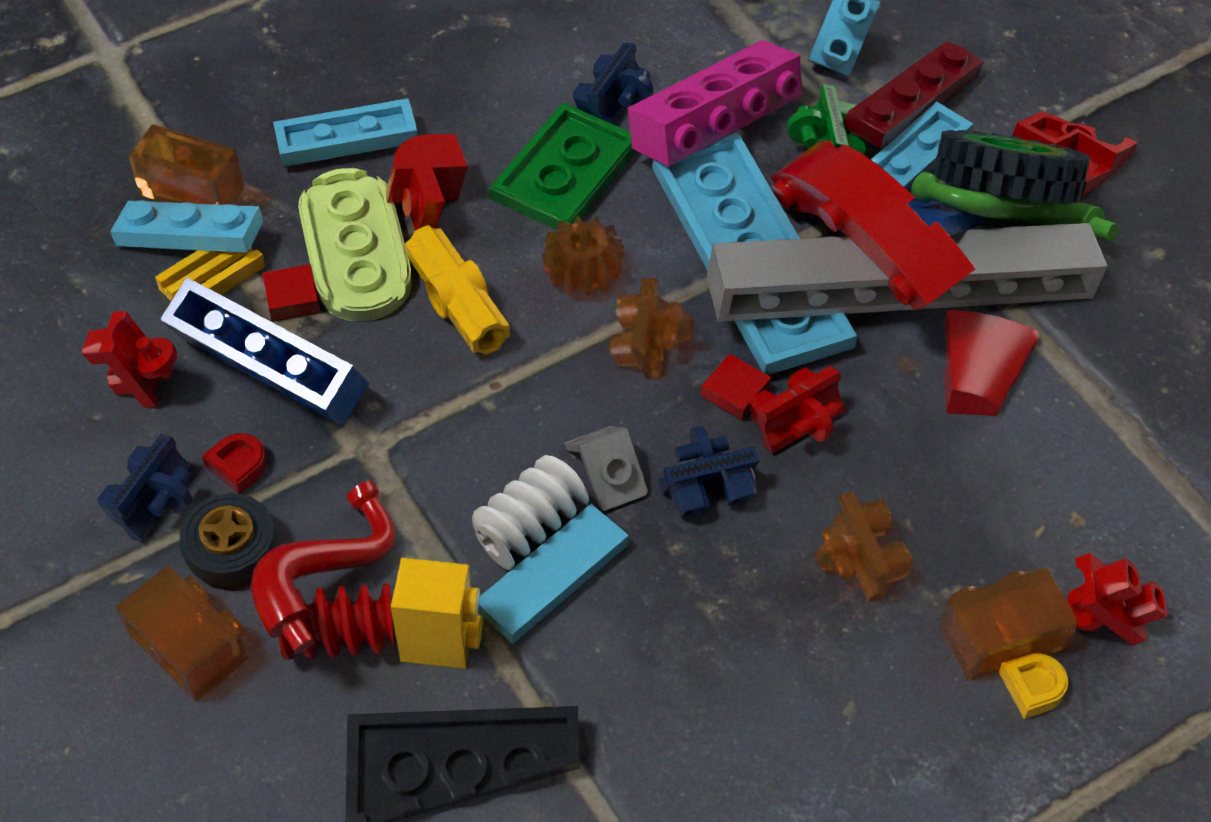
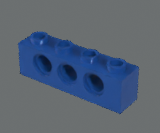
[160,277,370,427]

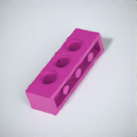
[628,40,802,166]

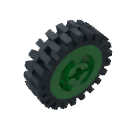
[933,130,1090,204]

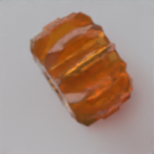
[542,215,624,297]

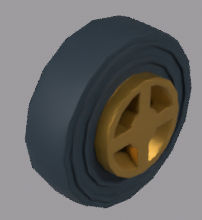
[180,493,278,587]

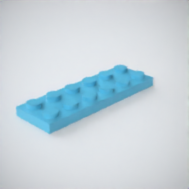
[652,132,857,375]

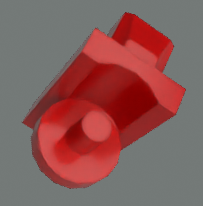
[82,311,178,408]
[749,366,845,454]
[1065,553,1168,645]

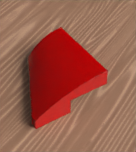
[1012,112,1138,197]
[944,310,1039,416]

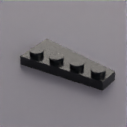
[345,706,580,822]

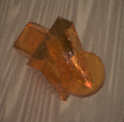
[609,277,694,379]
[814,491,913,603]

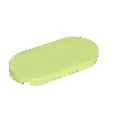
[298,168,412,322]

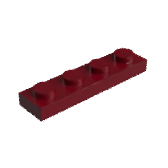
[844,41,983,149]

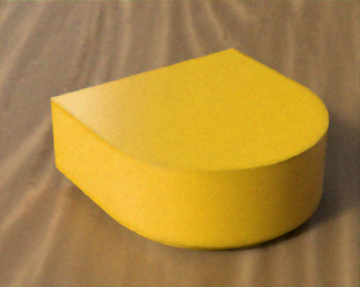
[999,653,1068,719]

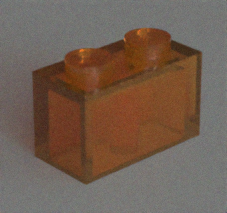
[129,124,245,205]
[115,565,248,702]
[939,567,1078,681]

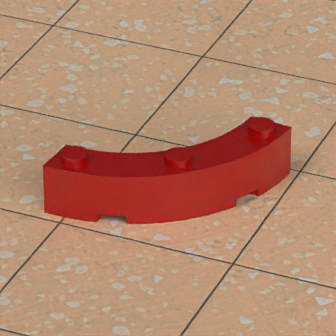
[770,140,976,311]

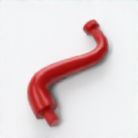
[251,480,395,654]

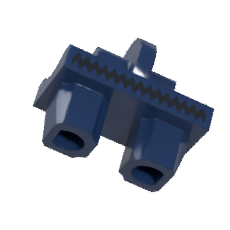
[573,43,654,125]
[658,426,760,518]
[97,434,196,542]

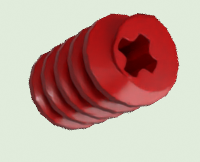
[279,583,396,660]

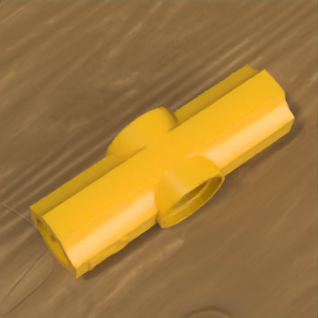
[404,225,510,355]

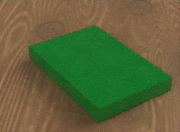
[489,102,637,235]

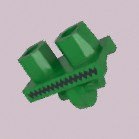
[787,84,866,155]

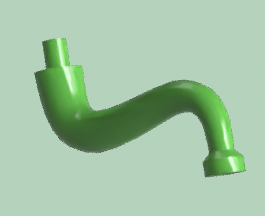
[911,172,1119,242]

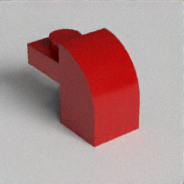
[386,134,468,231]

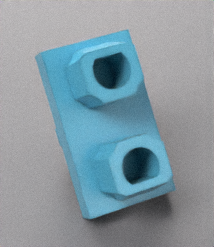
[807,0,880,78]

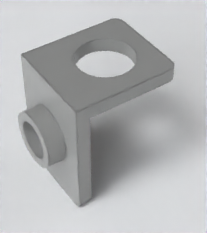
[565,426,648,511]

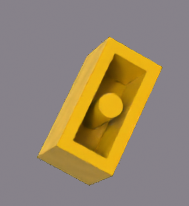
[391,557,483,669]

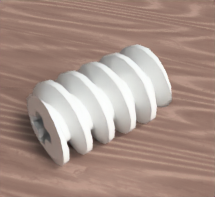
[472,455,589,570]

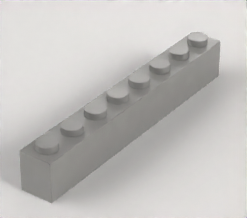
[706,223,1108,322]

